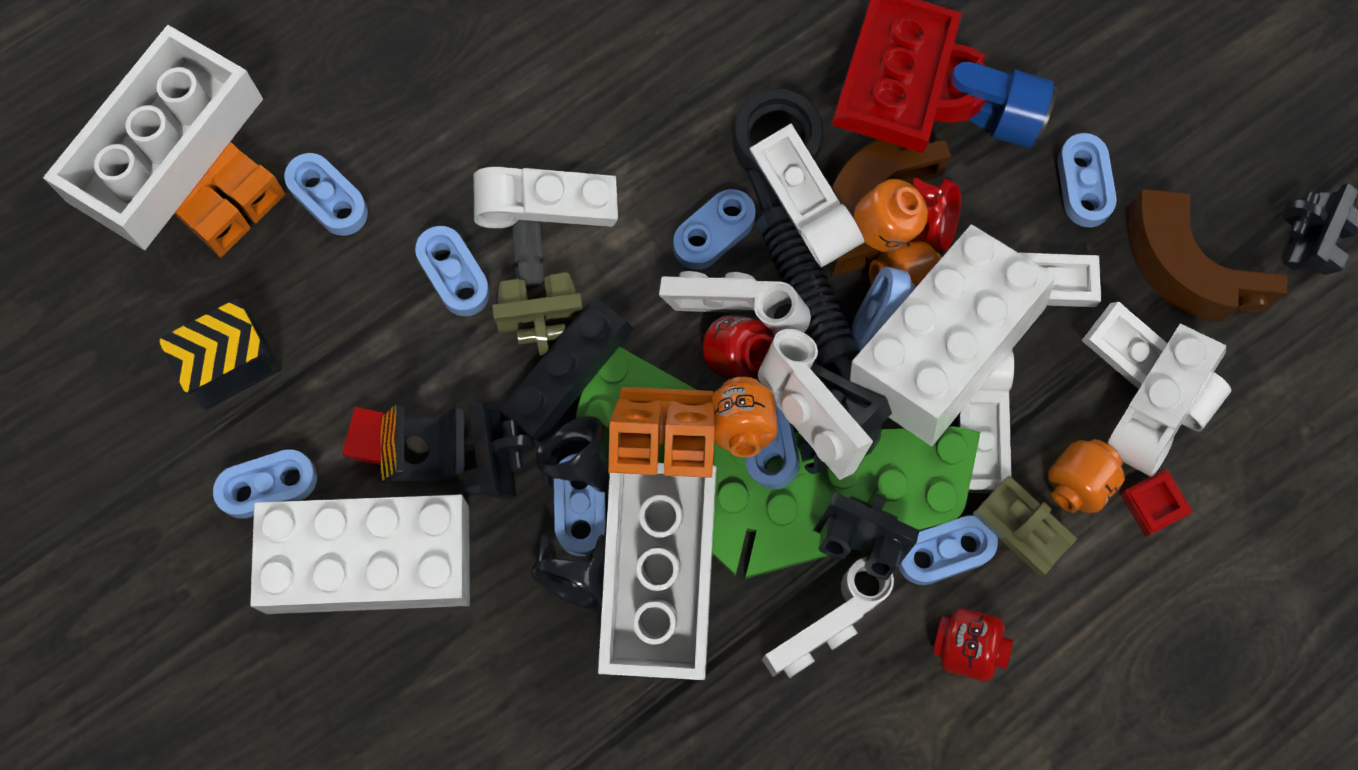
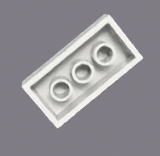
[43,25,263,250]
[850,224,1056,446]
[598,463,717,680]
[250,495,470,614]

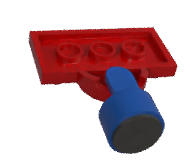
[831,0,1057,154]

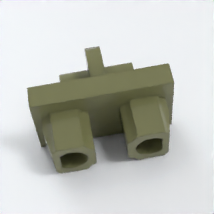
[492,272,583,356]
[973,476,1077,577]

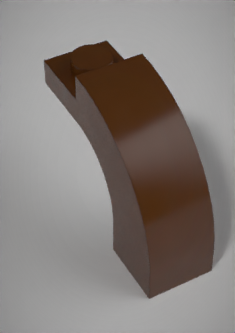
[827,140,951,277]
[1127,189,1287,322]

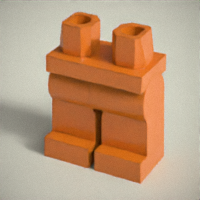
[174,142,286,258]
[608,387,715,478]

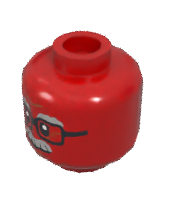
[703,314,774,380]
[934,608,1014,682]

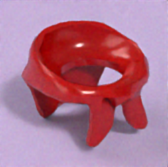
[911,178,961,252]

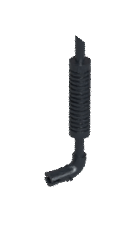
[747,169,883,474]

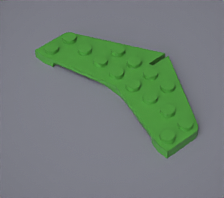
[576,347,981,579]

